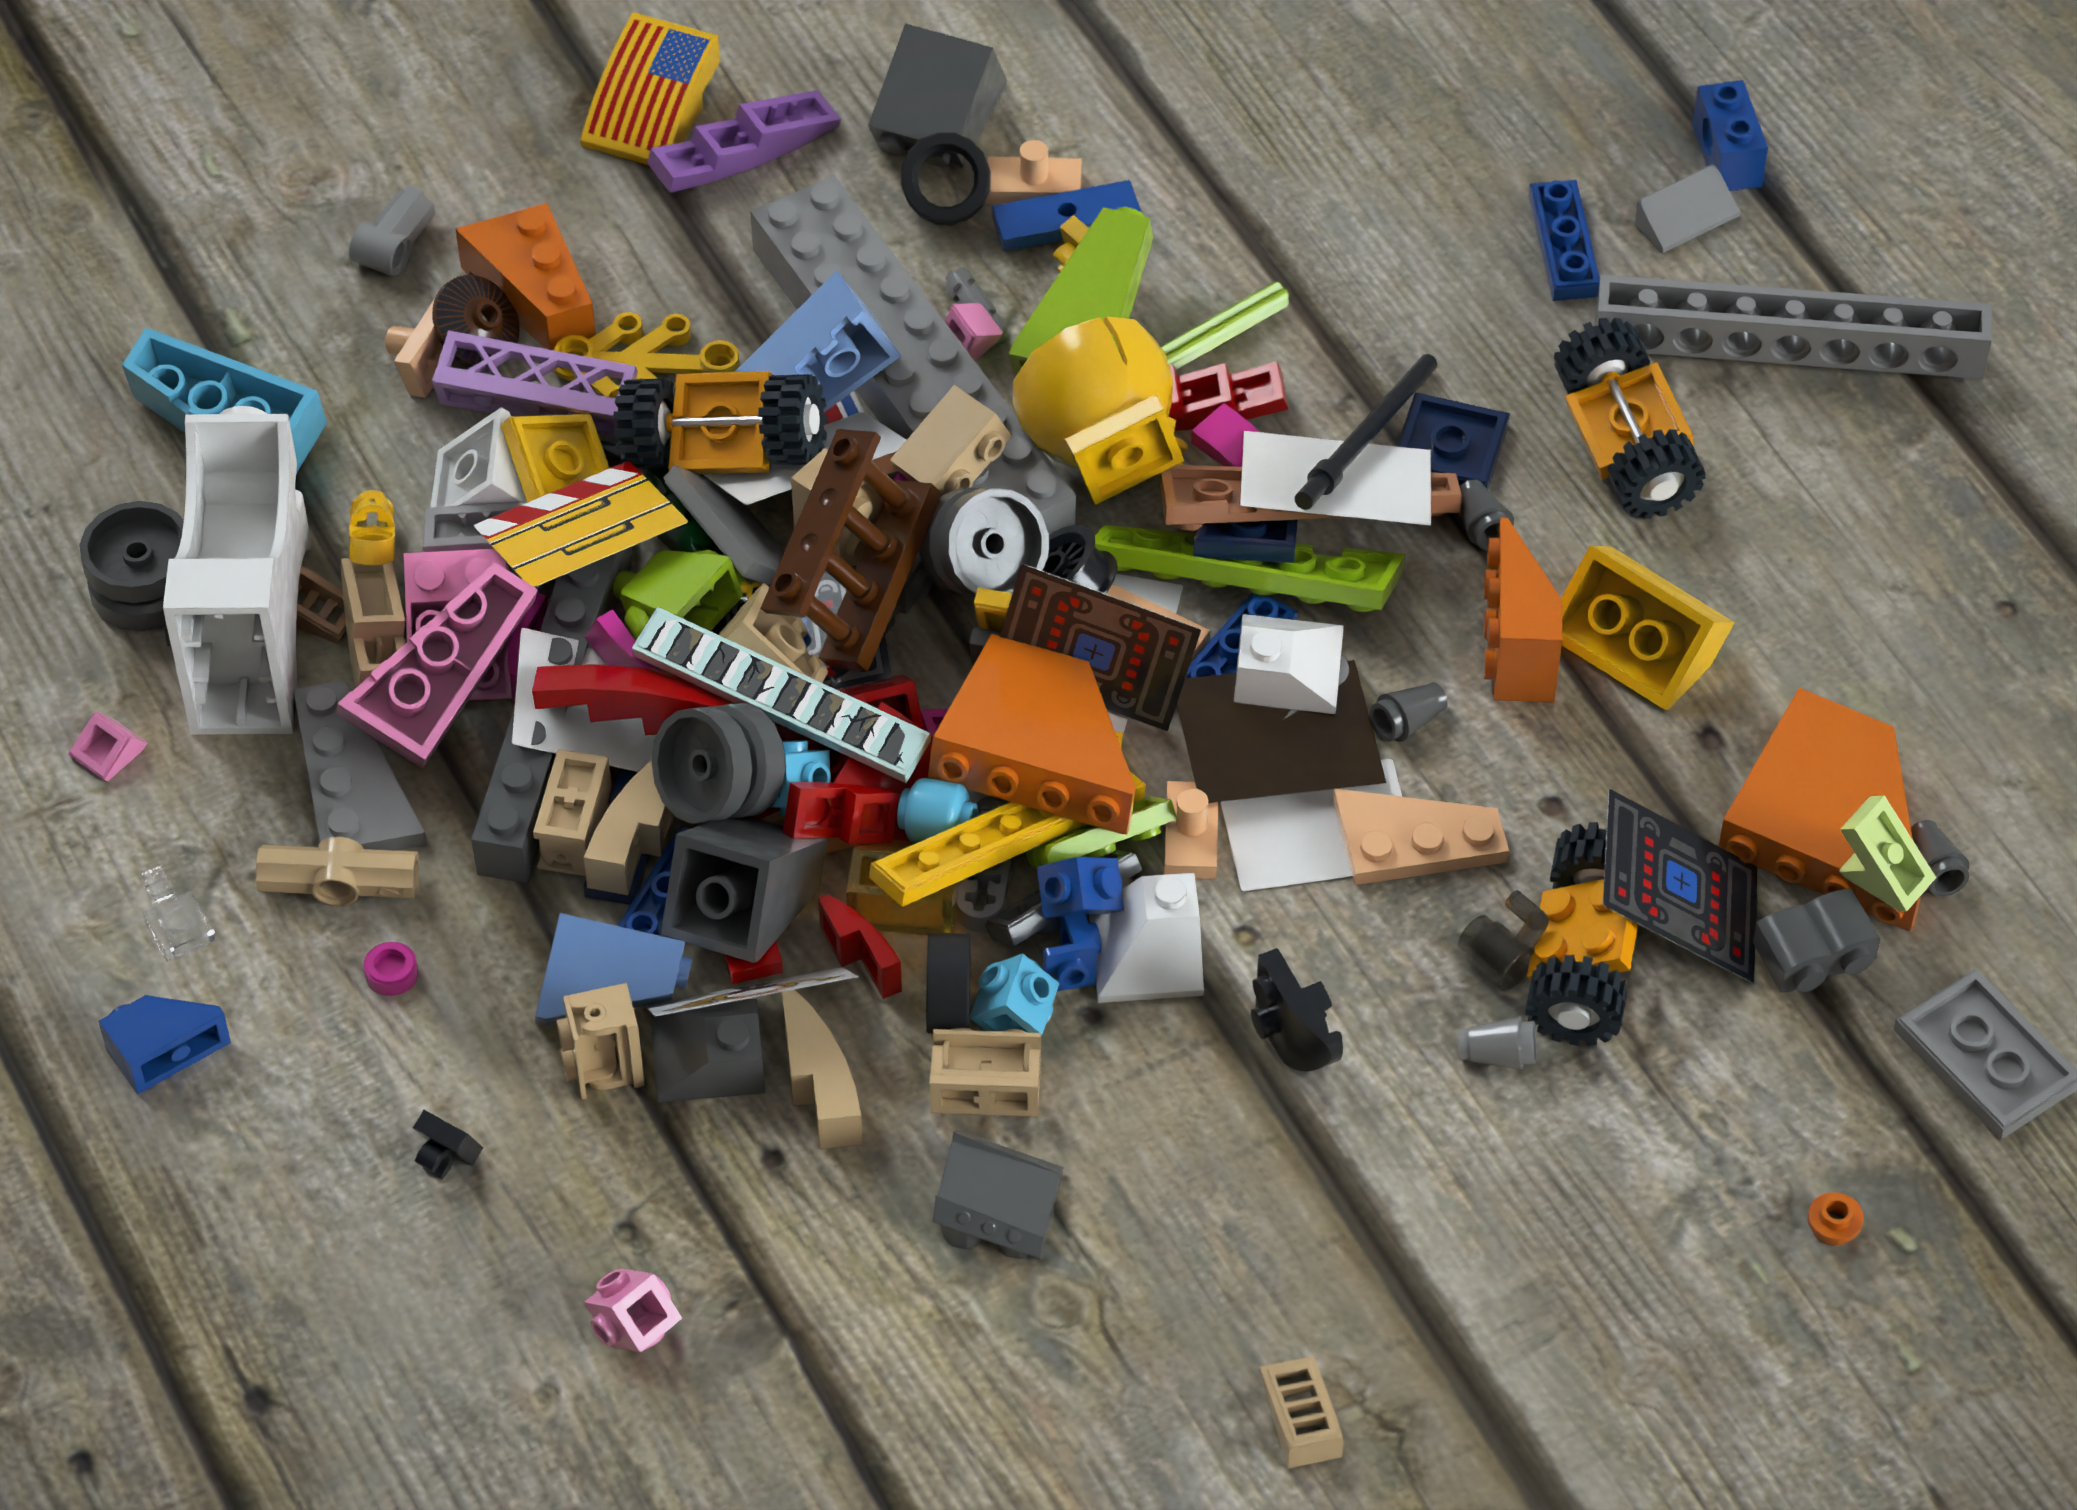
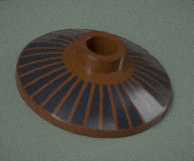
[432,275,520,367]

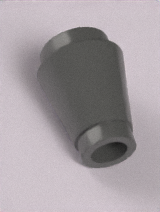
[1460,480,1514,550]
[1369,682,1447,742]
[1911,820,1969,896]

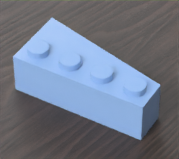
[735,270,901,412]

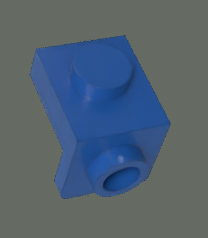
[1037,857,1124,918]
[1043,913,1102,991]

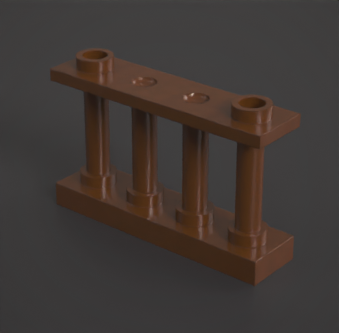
[760,429,943,672]

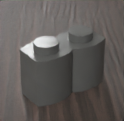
[1753,889,1881,992]

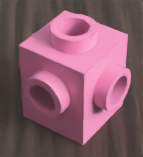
[584,1268,682,1352]

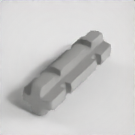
[946,267,1008,347]

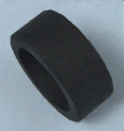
[901,132,991,225]
[926,933,971,1033]

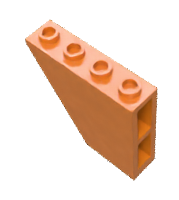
[928,634,1136,835]
[1719,688,1921,931]

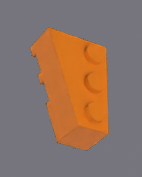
[455,203,596,350]

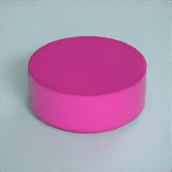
[363,942,418,996]

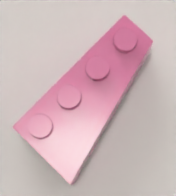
[336,562,538,769]

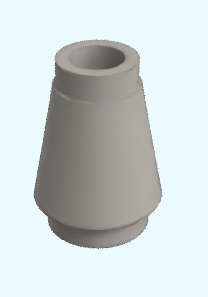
[1458,1016,1537,1070]

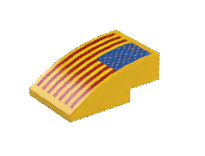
[580,12,721,165]

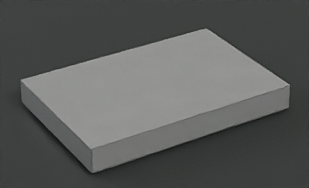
[664,465,785,585]
[1894,968,2077,1140]

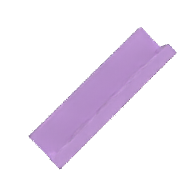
[432,330,638,439]

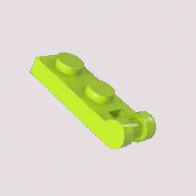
[1027,796,1177,869]

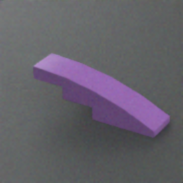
[647,90,841,193]

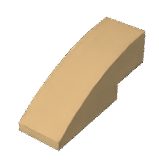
[341,558,405,688]
[583,761,675,895]
[782,989,863,1149]

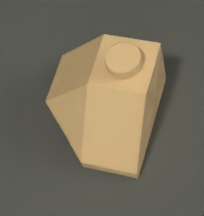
[718,583,828,683]

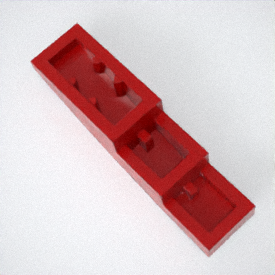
[1168,361,1289,431]
[532,664,735,736]

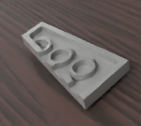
[294,680,427,851]

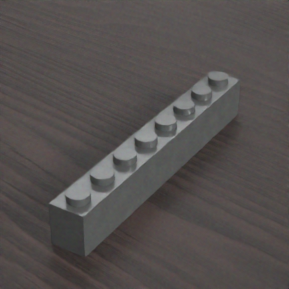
[471,547,632,883]

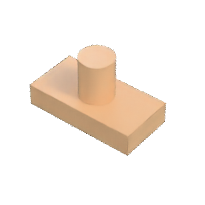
[986,140,1082,204]
[385,298,443,398]
[1164,781,1218,879]

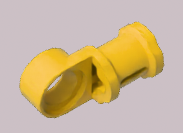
[349,490,395,565]

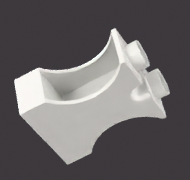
[163,406,311,735]

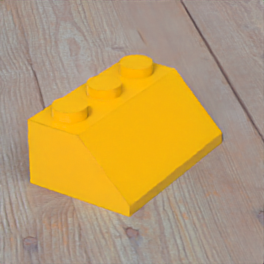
[1561,545,1735,710]

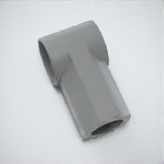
[349,186,435,277]

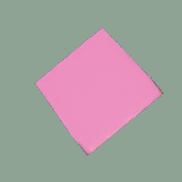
[945,303,1003,362]
[68,711,148,782]

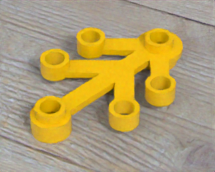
[553,312,740,398]

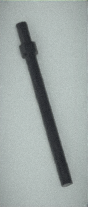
[1294,354,1438,510]

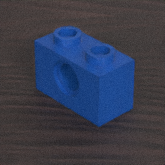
[1692,80,1768,191]

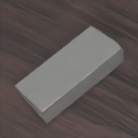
[1635,164,1740,254]

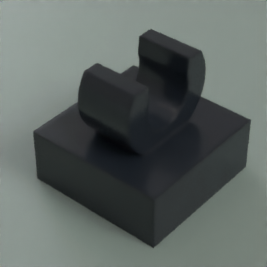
[413,1110,484,1179]

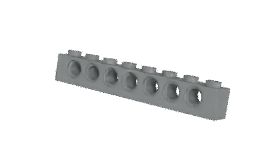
[1595,274,1992,379]

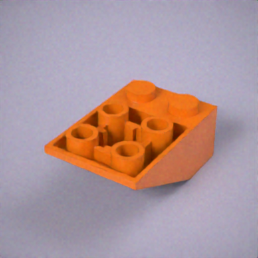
[1484,518,1562,703]

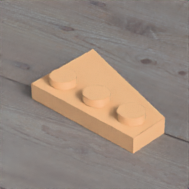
[1333,788,1509,885]

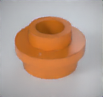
[1808,1192,1864,1246]

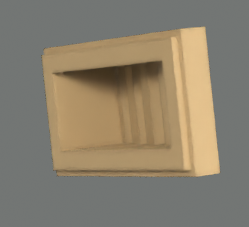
[1259,1356,1344,1468]

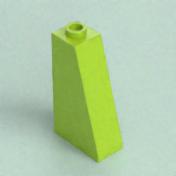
[1009,207,1153,373]

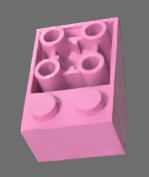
[403,549,512,701]

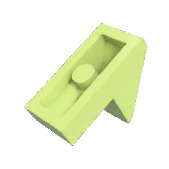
[1839,795,1936,912]

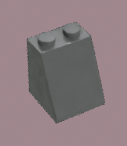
[868,23,1007,167]
[661,816,828,963]

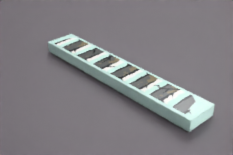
[632,607,931,783]

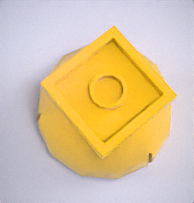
[1012,316,1184,505]

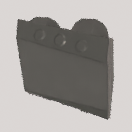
[933,1130,1064,1259]

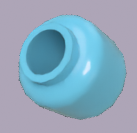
[897,778,978,844]

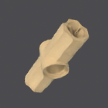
[256,837,420,906]

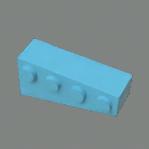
[122,327,327,474]

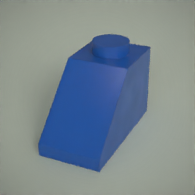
[98,995,231,1095]

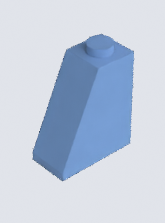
[535,913,692,1026]

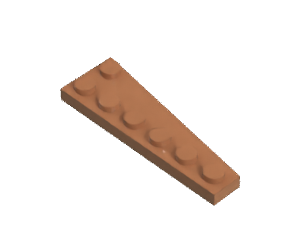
[1159,465,1462,531]

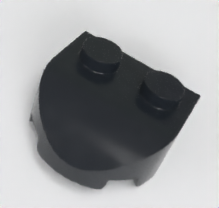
[1251,948,1343,1071]

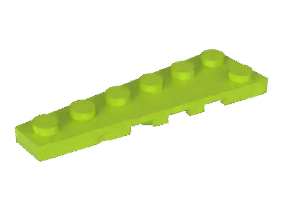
[1095,525,1406,612]

